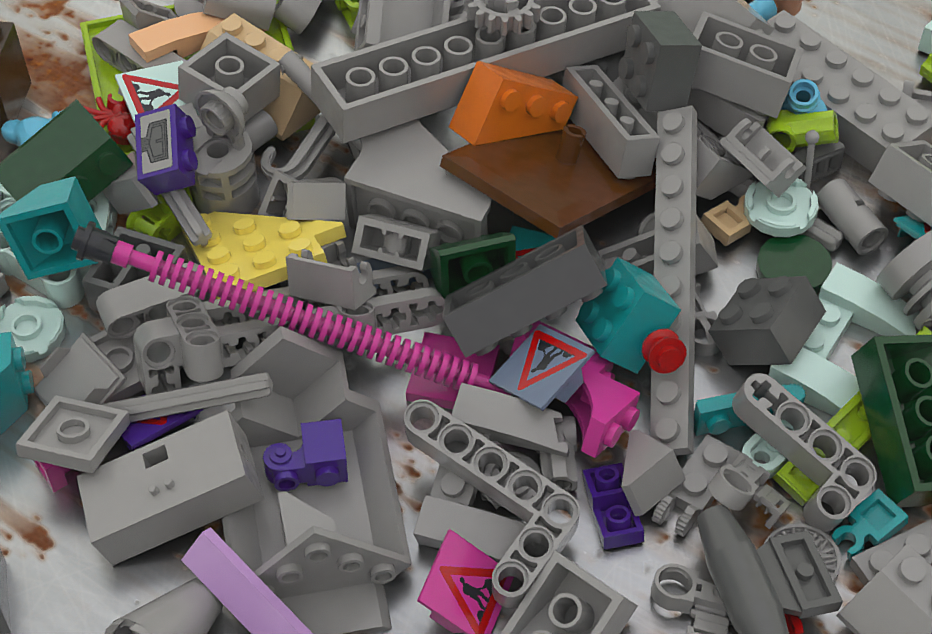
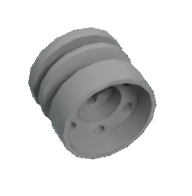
[876,230,932,331]

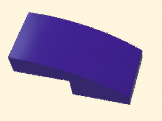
[582,463,644,550]

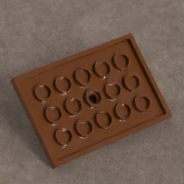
[440,118,656,238]

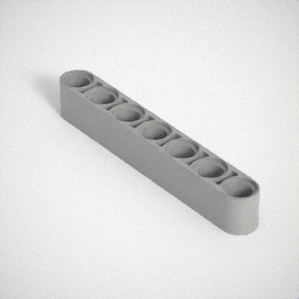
[92,19,278,152]

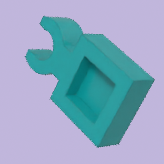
[832,488,909,561]

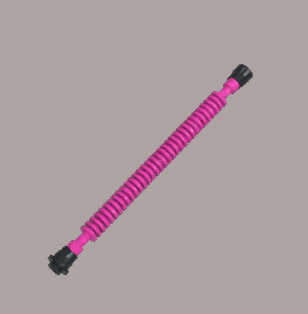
[71,221,515,397]

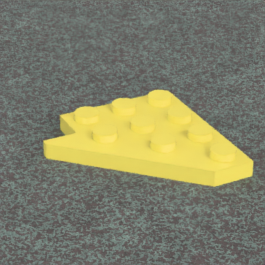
[180,211,347,299]

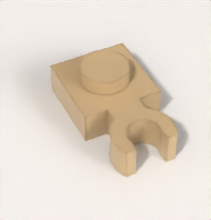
[701,195,752,246]

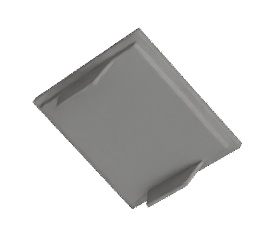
[34,332,127,406]

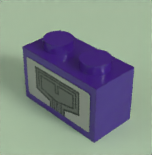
[135,104,198,195]

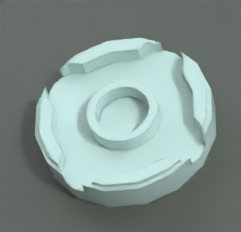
[744,178,819,237]
[0,296,67,363]

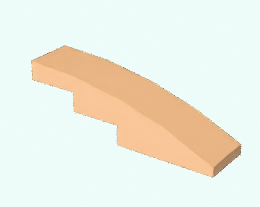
[128,12,267,63]

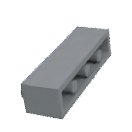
[562,65,660,179]

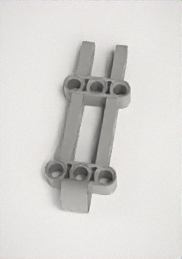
[133,266,445,395]

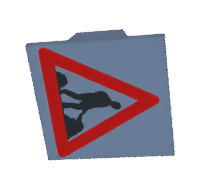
[489,324,595,411]

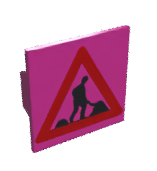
[417,529,514,634]

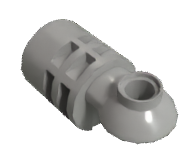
[189,86,260,214]

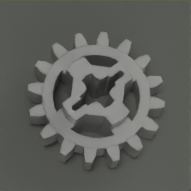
[464,0,543,36]

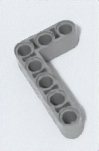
[404,399,580,608]

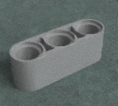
[96,263,211,340]

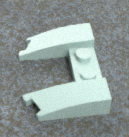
[769,262,920,416]

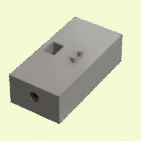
[77,410,264,566]

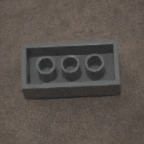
[442,225,607,358]

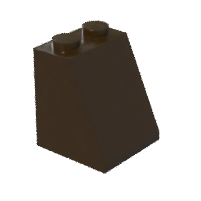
[0,21,31,129]

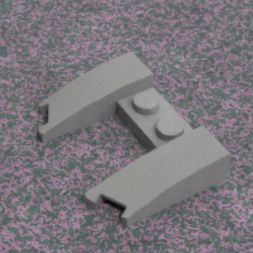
[413,383,570,563]

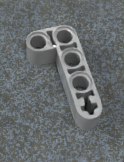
[732,373,877,532]

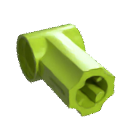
[766,110,839,153]

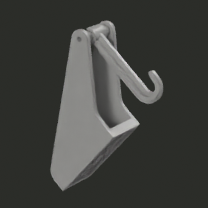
[260,114,492,246]

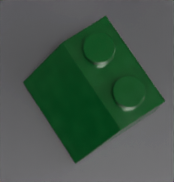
[429,232,516,299]

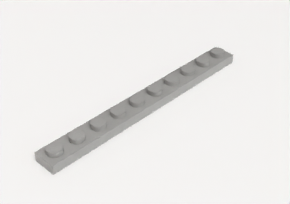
[650,105,697,456]

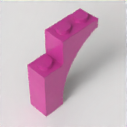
[510,320,640,458]

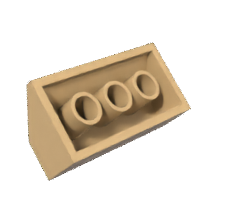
[200,13,321,141]

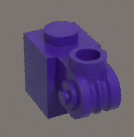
[263,419,348,491]

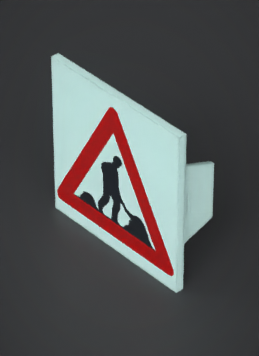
[115,60,199,123]

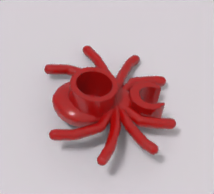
[82,93,135,145]

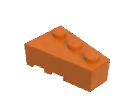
[449,61,579,146]

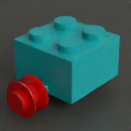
[575,257,687,374]

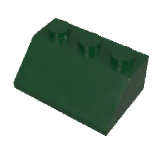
[0,99,133,202]

